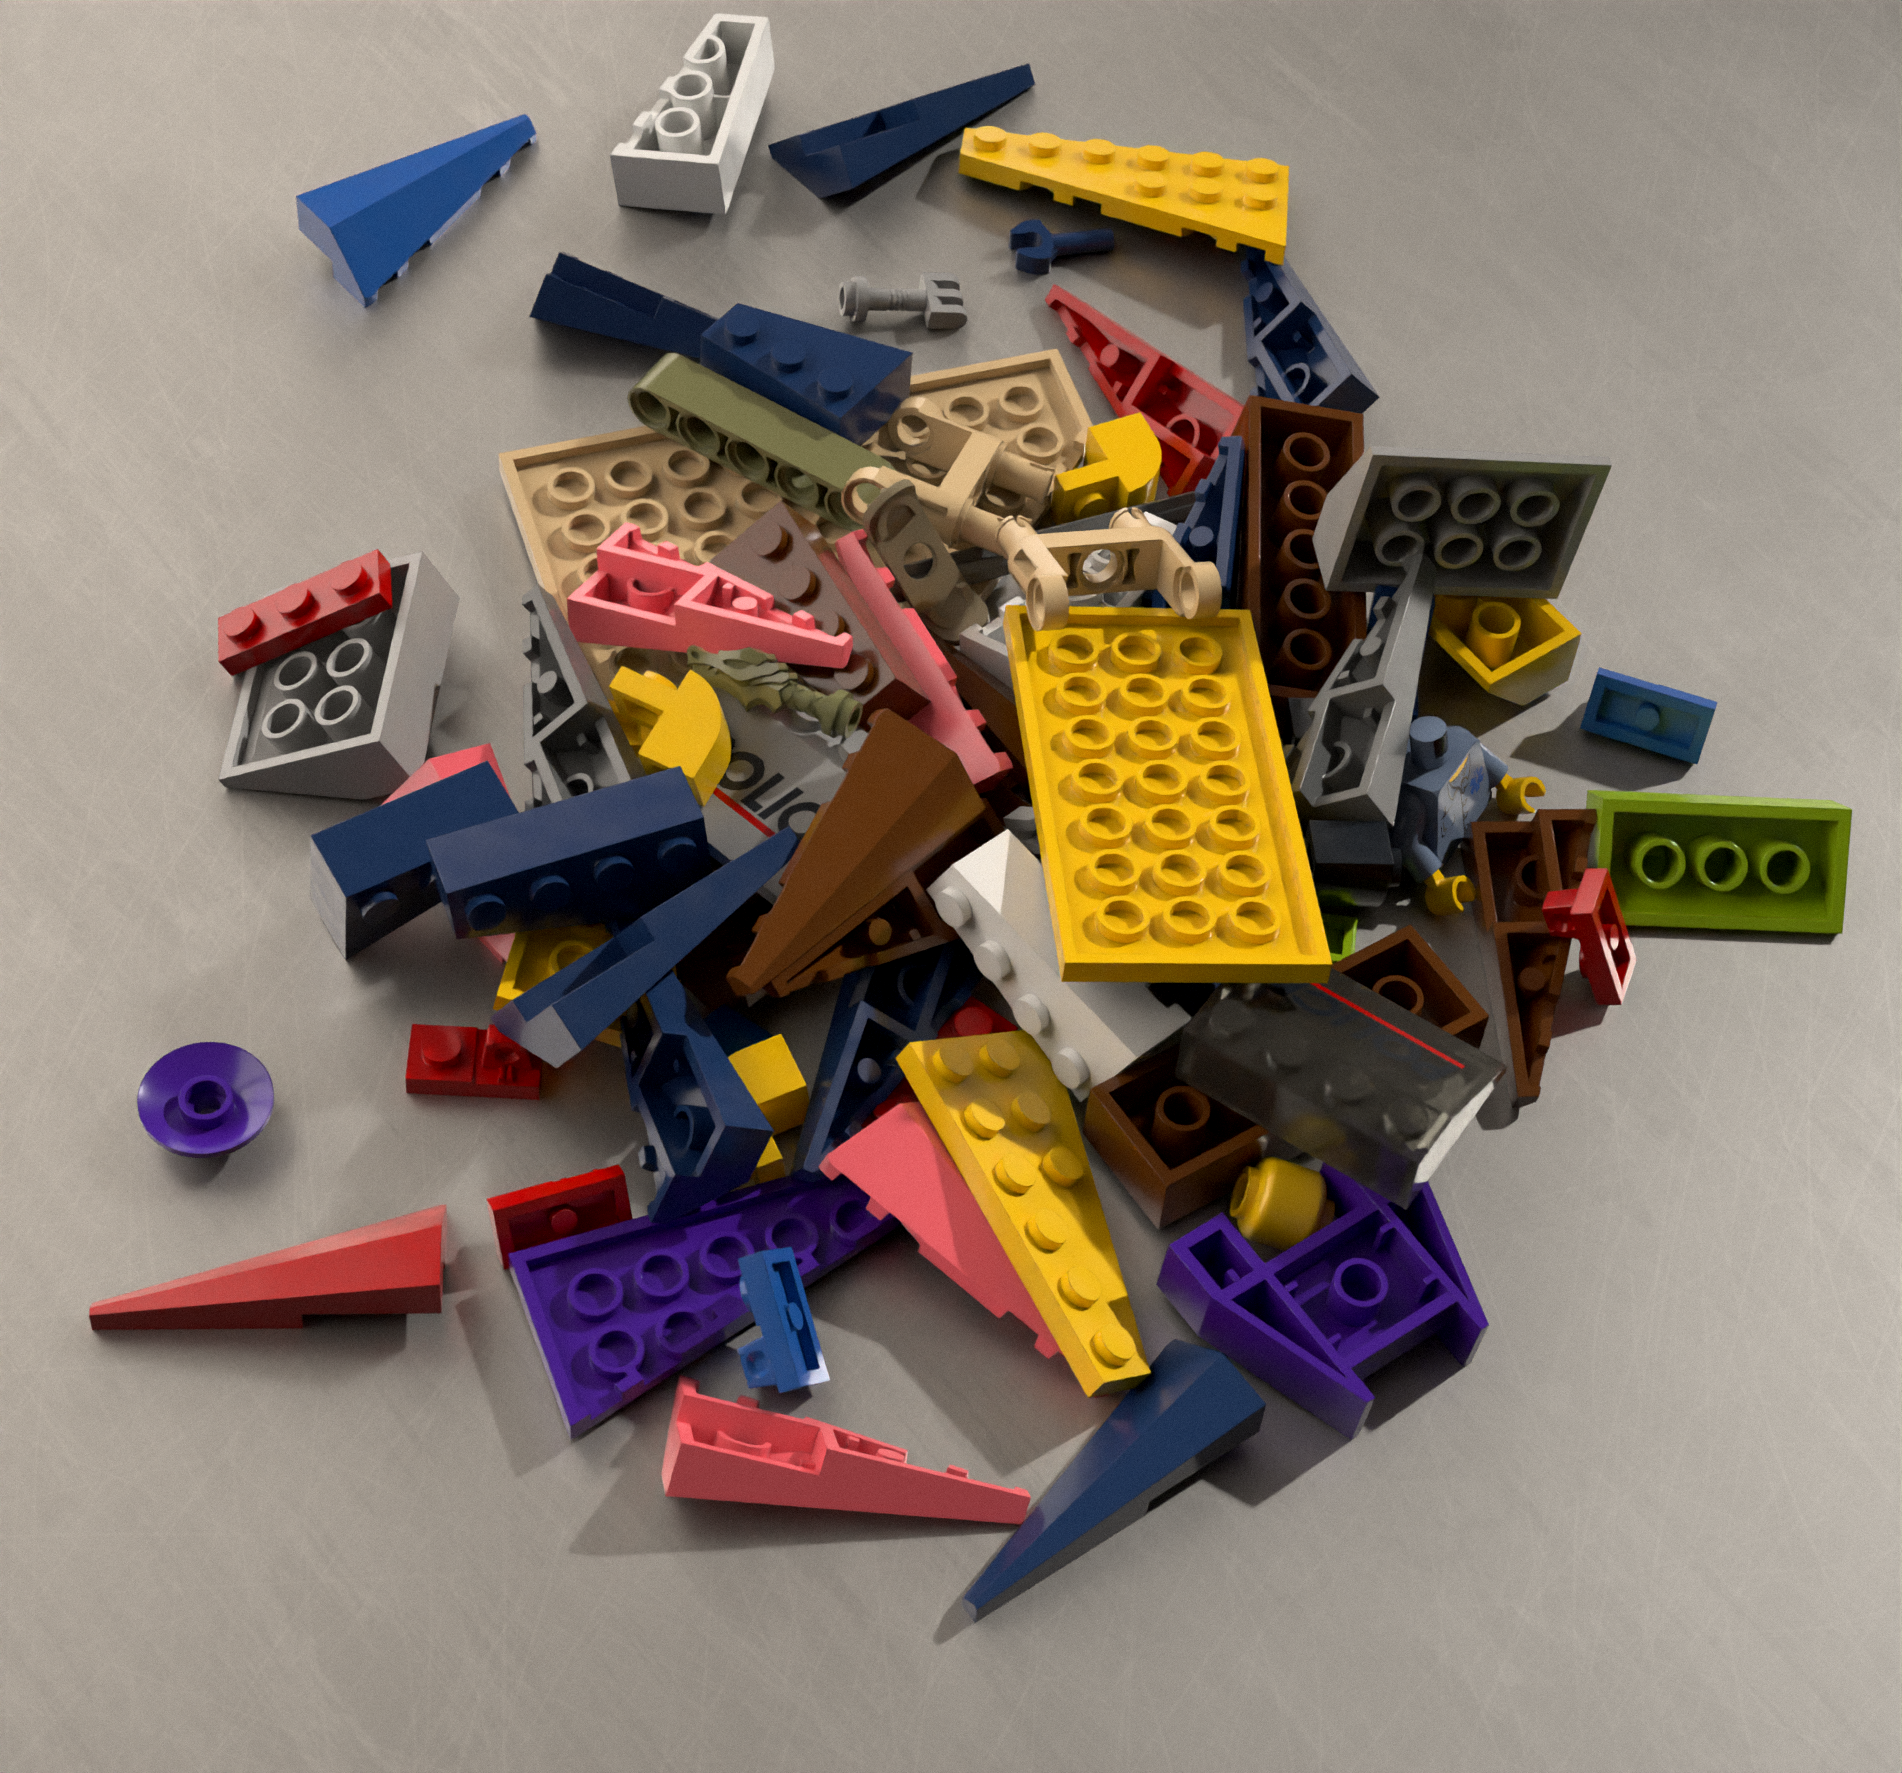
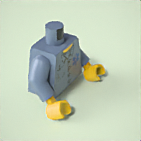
[1387,716,1546,916]

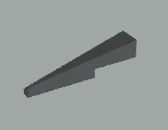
[1283,552,1437,829]
[522,584,647,811]

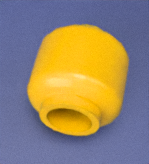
[1230,1157,1335,1251]

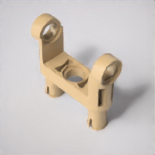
[841,397,1056,560]
[994,507,1222,632]

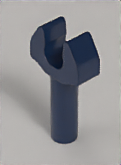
[1008,219,1114,275]

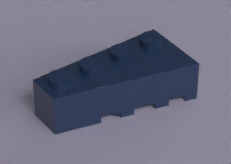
[426,766,712,940]

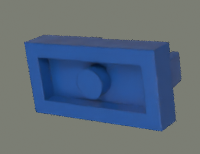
[1580,667,1717,764]
[738,1247,830,1394]

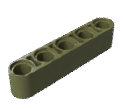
[627,353,896,532]

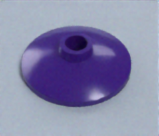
[137,1042,274,1158]

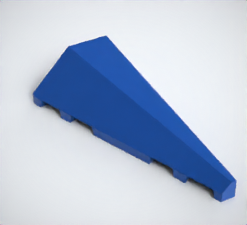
[296,114,537,308]

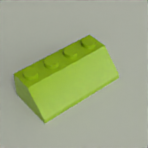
[1586,790,1852,934]

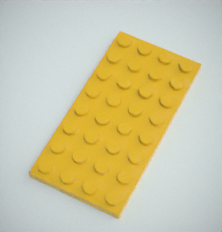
[1003,605,1333,983]

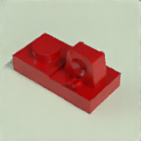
[1542,868,1637,1005]
[405,1024,543,1100]
[486,1164,633,1270]

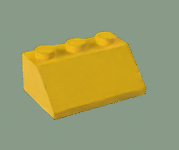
[1429,595,1582,706]

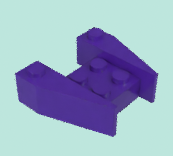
[1156,1118,1489,1440]

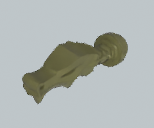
[687,645,863,738]

